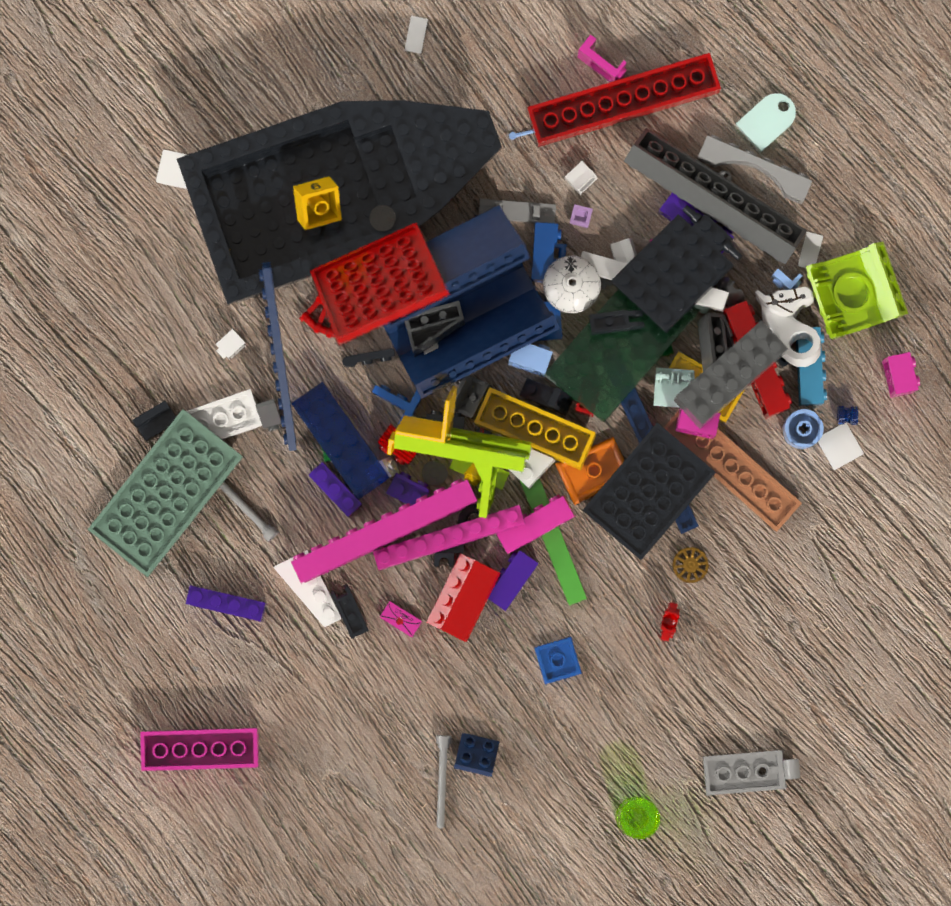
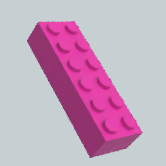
[140,728,260,771]

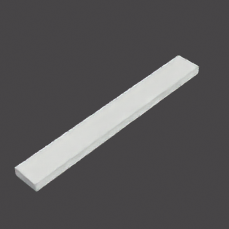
[581,251,729,312]

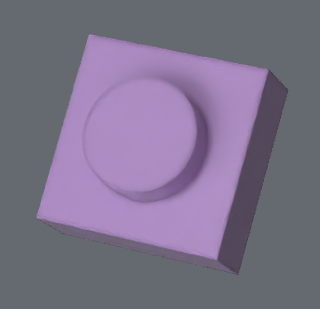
[569,204,593,228]

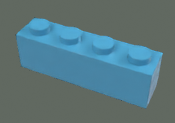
[796,327,827,406]

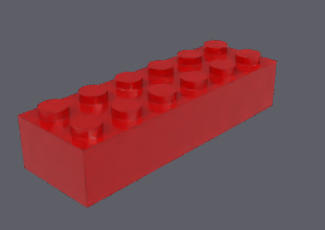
[722,301,792,419]

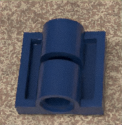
[454,733,500,777]

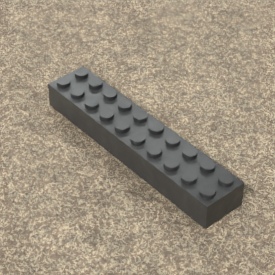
[624,128,807,264]

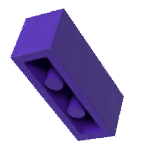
[308,462,362,518]
[488,550,539,611]

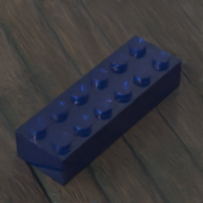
[291,382,390,500]

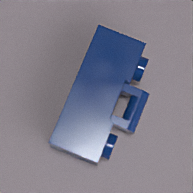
[531,222,567,282]

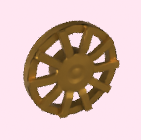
[672,547,709,583]

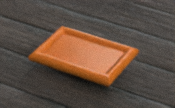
[555,437,625,505]

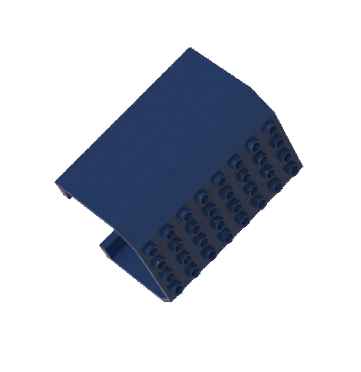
[383,205,560,399]

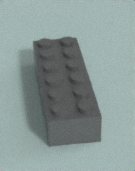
[674,320,788,429]

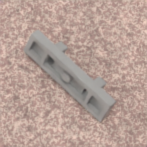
[479,199,556,223]

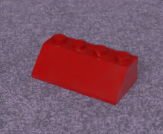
[426,553,501,643]

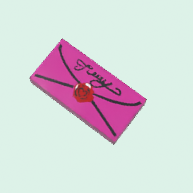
[380,601,422,637]

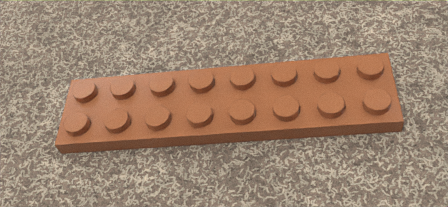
[663,411,802,532]

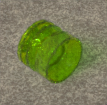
[615,796,660,839]

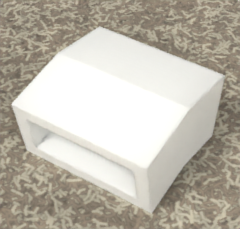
[564,161,598,195]
[610,238,637,264]

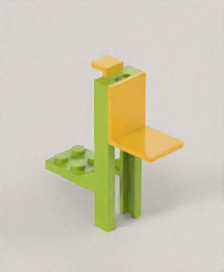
[387,386,532,518]

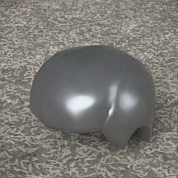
[717,277,744,305]

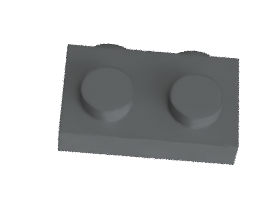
[455,375,492,420]

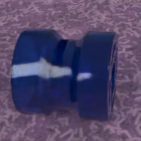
[837,406,858,425]

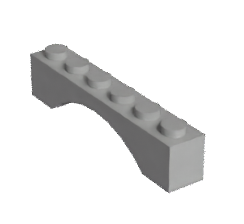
[697,135,812,205]

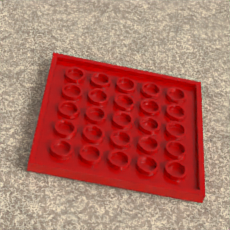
[310,223,449,345]

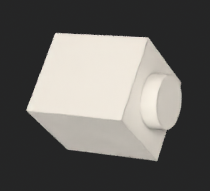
[216,329,247,360]

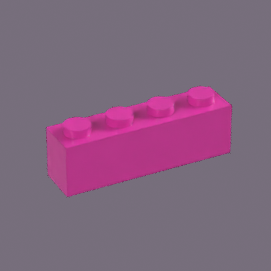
[497,495,576,554]

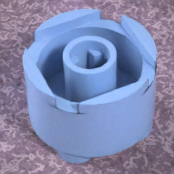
[783,409,824,449]

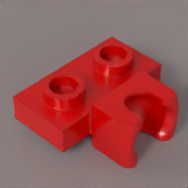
[660,602,680,642]

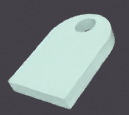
[735,93,796,152]

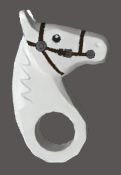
[755,287,821,367]

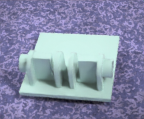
[653,367,695,408]

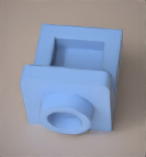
[771,269,803,290]

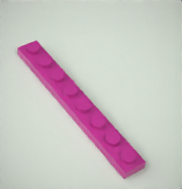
[373,505,526,570]

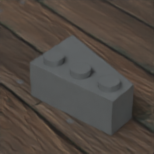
[405,301,465,357]
[697,313,735,372]

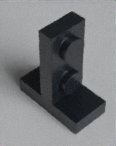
[520,378,573,416]

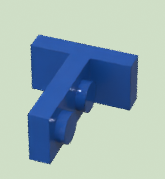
[372,384,421,424]

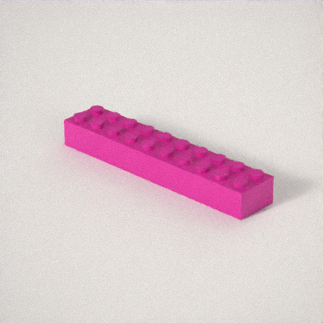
[291,478,477,585]

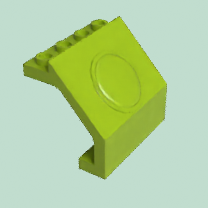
[806,242,908,339]

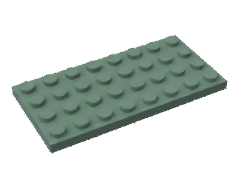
[87,409,243,577]

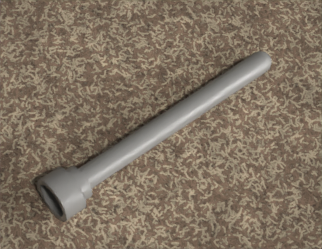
[219,482,279,542]
[436,735,452,829]

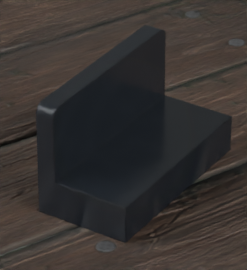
[132,401,176,441]

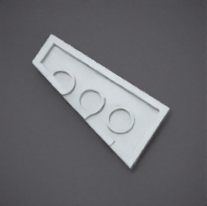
[273,550,342,627]

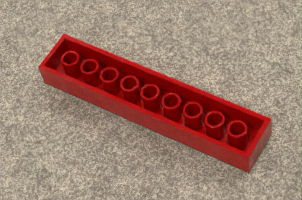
[527,53,721,147]

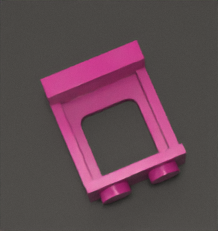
[577,34,627,82]

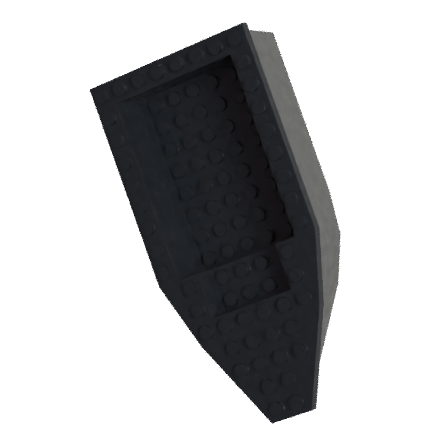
[177,100,502,305]

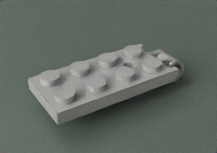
[703,750,801,795]

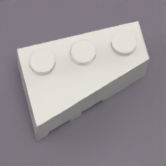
[498,435,555,489]

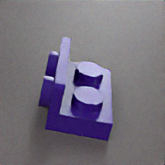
[386,471,430,506]

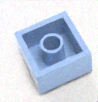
[508,344,553,377]

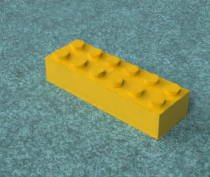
[474,387,596,470]

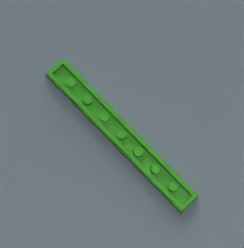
[520,478,587,606]

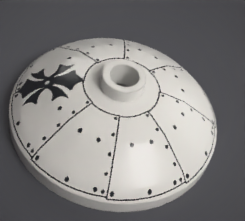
[543,256,601,313]

